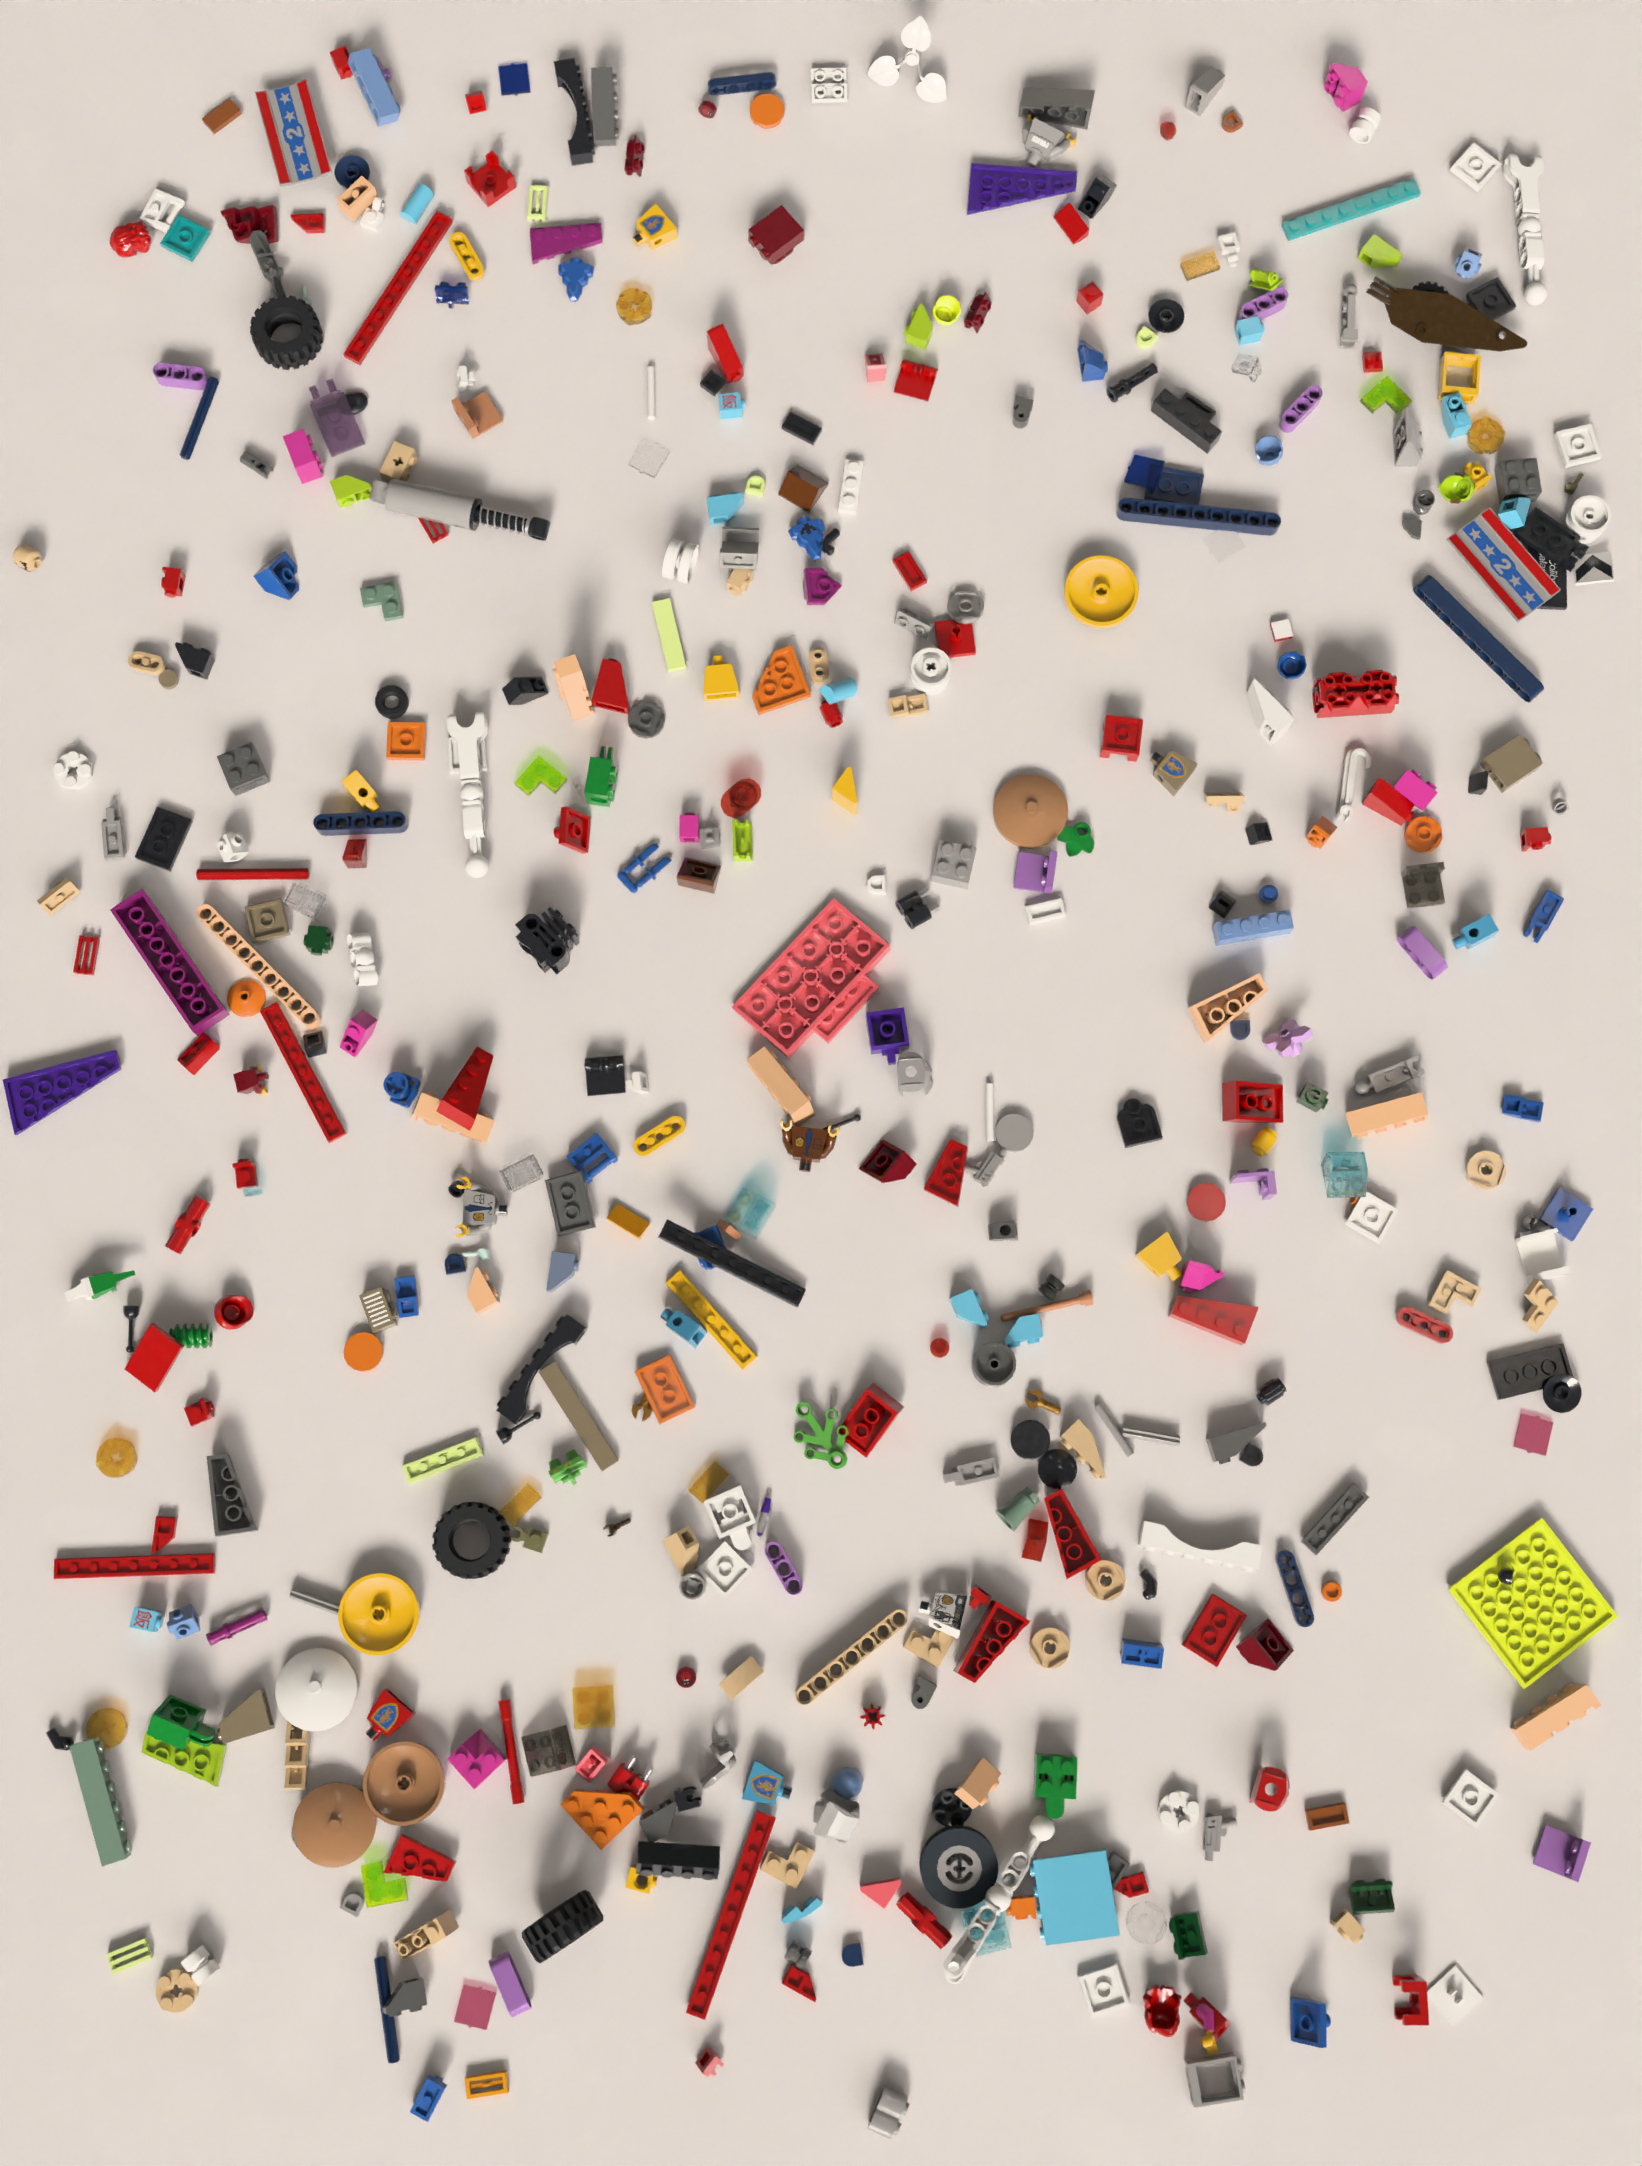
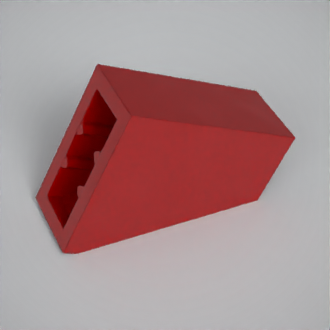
[707,323,744,384]
[591,658,630,715]
[1362,777,1414,826]

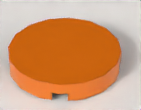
[749,94,785,129]
[1404,816,1443,853]
[343,1332,384,1372]

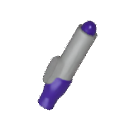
[756,1497,772,1537]

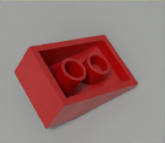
[1222,1081,1283,1123]
[835,1383,904,1458]

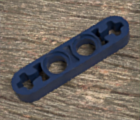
[708,72,777,95]
[1275,1550,1314,1627]

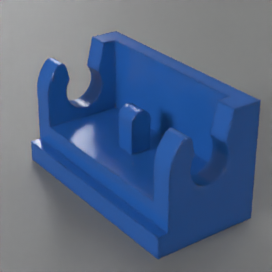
[1120,1638,1164,1669]

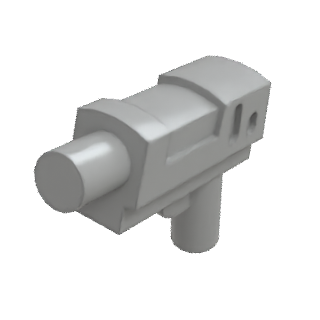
[964,1148,1008,1187]
[1203,1813,1237,1861]

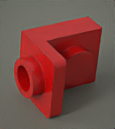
[232,1159,258,1189]
[184,1398,215,1427]

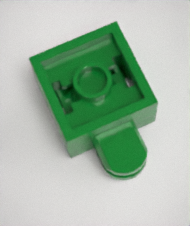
[584,746,618,807]
[146,1694,215,1750]
[1033,1753,1077,1819]

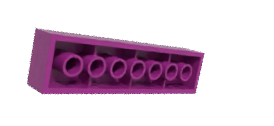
[110,889,230,1036]

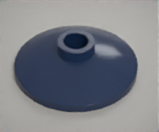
[334,156,370,188]

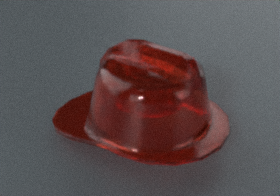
[721,779,761,818]

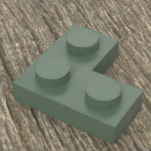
[360,582,403,622]

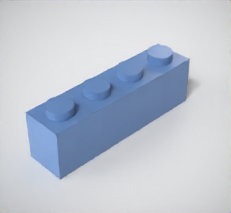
[348,48,400,127]
[1212,910,1294,946]

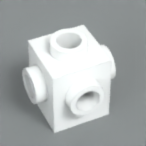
[216,831,249,862]

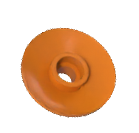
[227,980,266,1017]

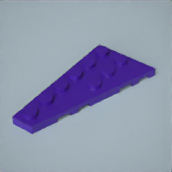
[967,163,1077,215]
[3,1050,121,1135]

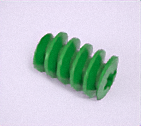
[169,1323,213,1348]

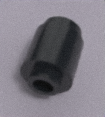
[1256,1378,1287,1406]

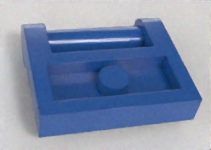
[566,1133,618,1184]

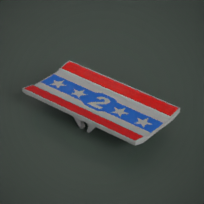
[255,79,332,187]
[1446,507,1561,622]

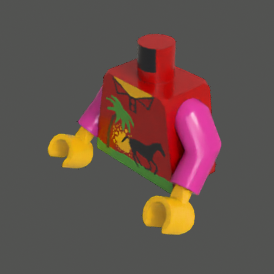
[1183,1992,1230,2055]

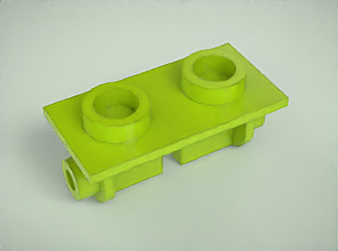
[1248,268,1284,291]

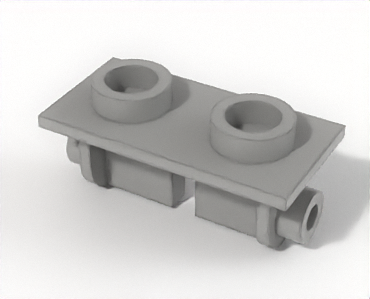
[894,608,934,639]

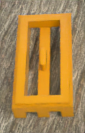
[465,2070,509,2099]

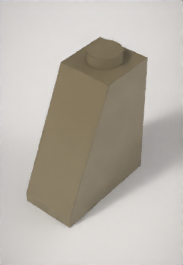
[217,1689,275,1744]

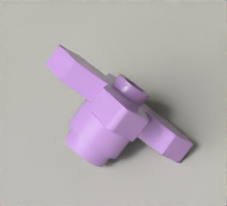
[1262,1018,1313,1057]

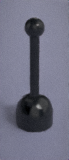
[123,1306,139,1353]
[496,1412,541,1445]

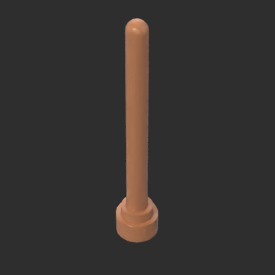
[1000,1289,1093,1322]

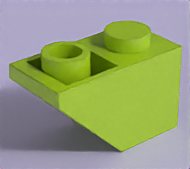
[1358,234,1403,269]
[904,303,933,350]
[329,475,372,508]

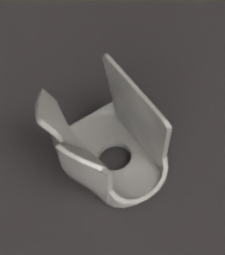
[897,1052,933,1096]
[814,1789,860,1844]

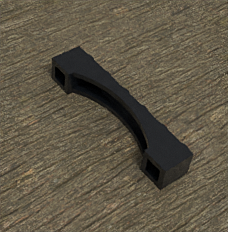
[554,58,595,166]
[496,1314,588,1425]

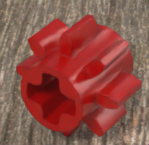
[860,1703,885,1730]

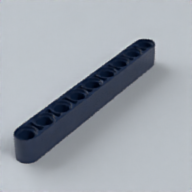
[1116,498,1281,536]
[1413,575,1544,702]

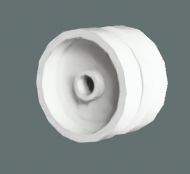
[1563,495,1611,544]
[662,538,699,584]
[910,647,951,695]

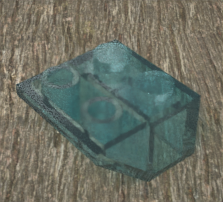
[1321,1152,1368,1198]
[723,1187,776,1240]
[960,1907,1012,1957]

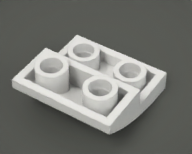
[811,68,847,103]

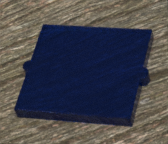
[498,63,531,96]
[1124,455,1165,489]

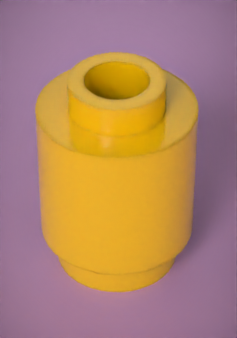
[1251,1127,1278,1157]

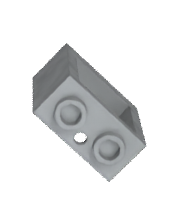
[1184,2052,1246,2108]

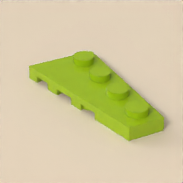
[141,1732,227,1787]

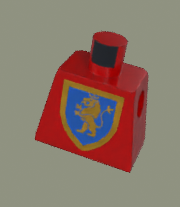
[366,1688,416,1741]

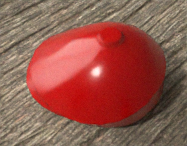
[214,1295,254,1330]

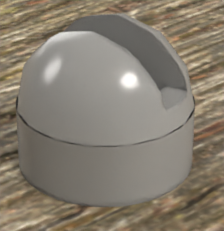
[1552,798,1569,815]
[1521,1214,1538,1231]

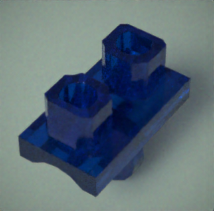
[435,282,469,309]

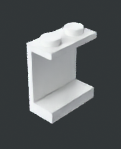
[1515,1226,1571,1284]

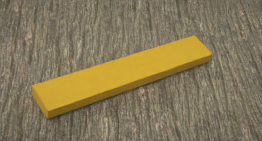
[665,1270,757,1370]

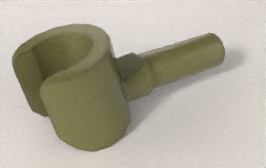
[1564,473,1584,494]

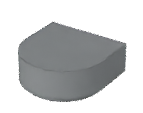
[339,1891,365,1917]

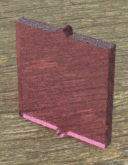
[1513,1413,1554,1456]
[454,1984,496,2030]

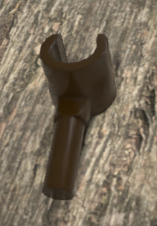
[603,1518,631,1537]

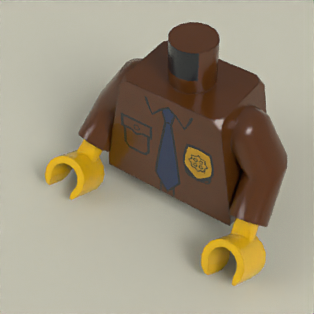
[781,1118,840,1172]

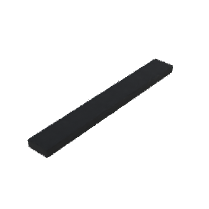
[658,1219,806,1307]

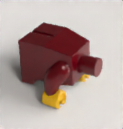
[233,1065,269,1096]

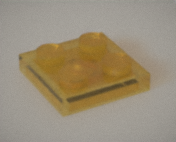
[572,1685,615,1729]

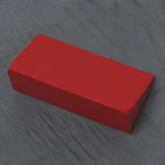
[1054,203,1089,245]
[177,1032,220,1075]

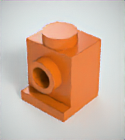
[1006,1895,1037,1920]

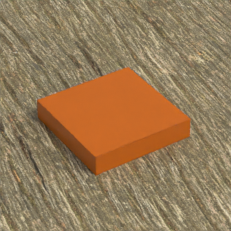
[386,722,426,760]

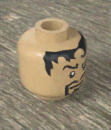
[13,544,42,572]

